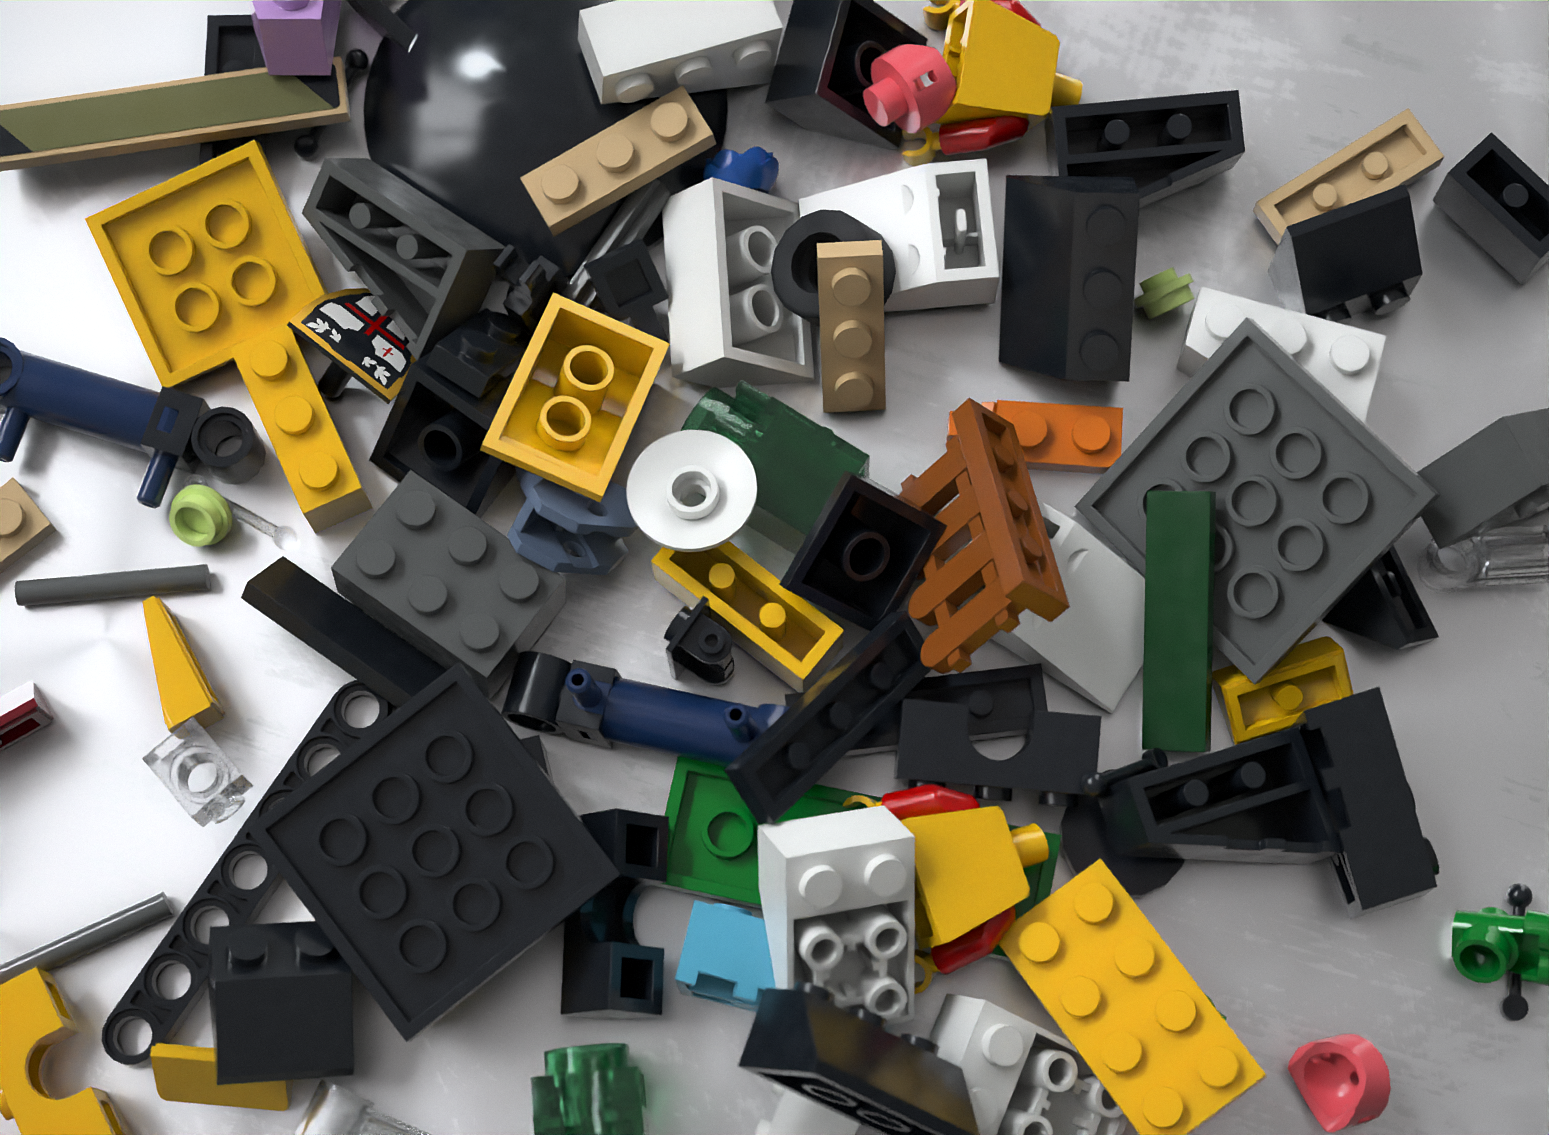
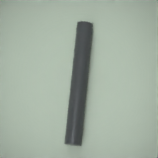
[15,564,210,606]
[0,891,173,985]

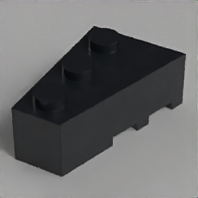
[1044,90,1245,209]

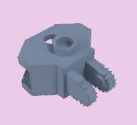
[507,466,638,575]

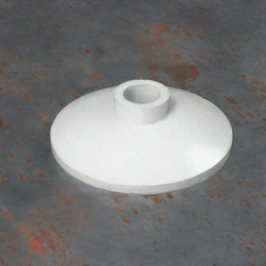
[626,430,758,552]

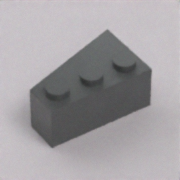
[302,158,506,360]
[1417,408,1549,550]

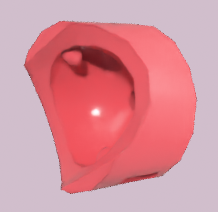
[863,44,957,133]
[1288,1034,1391,1132]

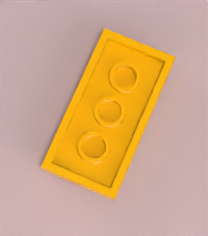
[998,858,1266,1135]

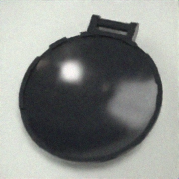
[346,0,728,282]

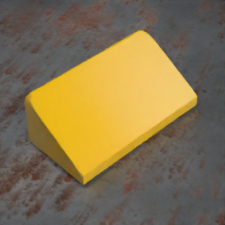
[1212,636,1354,745]
[150,1043,294,1111]

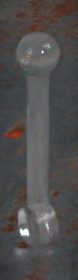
[182,474,298,550]

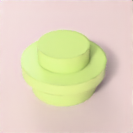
[1134,267,1195,320]
[169,484,232,547]

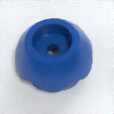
[703,146,779,194]

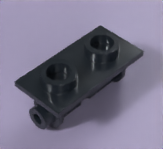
[664,596,735,685]

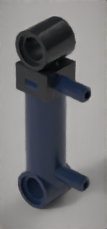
[0,337,266,508]
[501,651,790,767]

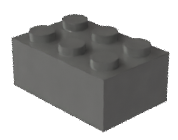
[331,470,567,700]

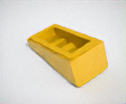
[142,595,225,740]

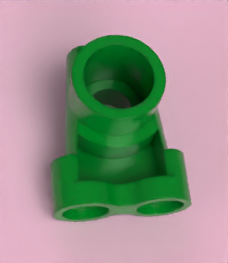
[1451,907,1549,986]

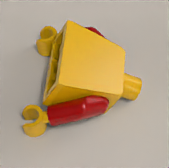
[902,0,1083,167]
[843,784,1049,994]

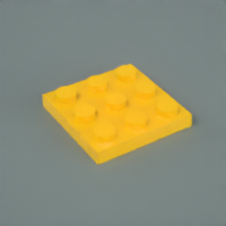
[85,140,328,389]

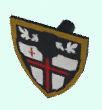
[287,288,417,404]

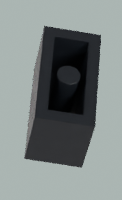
[1433,132,1549,285]

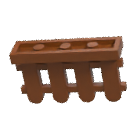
[899,398,1070,674]

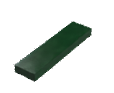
[1142,491,1216,752]

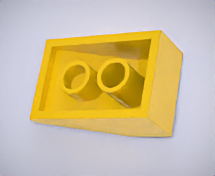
[480,292,670,502]

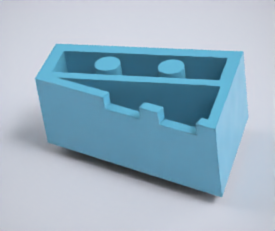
[675,900,776,1012]

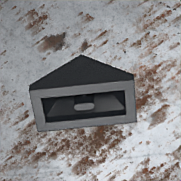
[1321,545,1439,650]

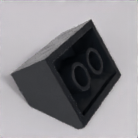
[998,175,1140,382]
[738,981,980,1135]

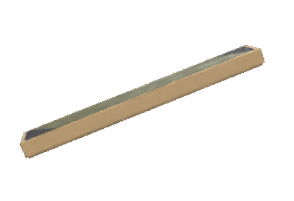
[0,56,351,172]

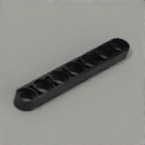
[102,680,392,1067]

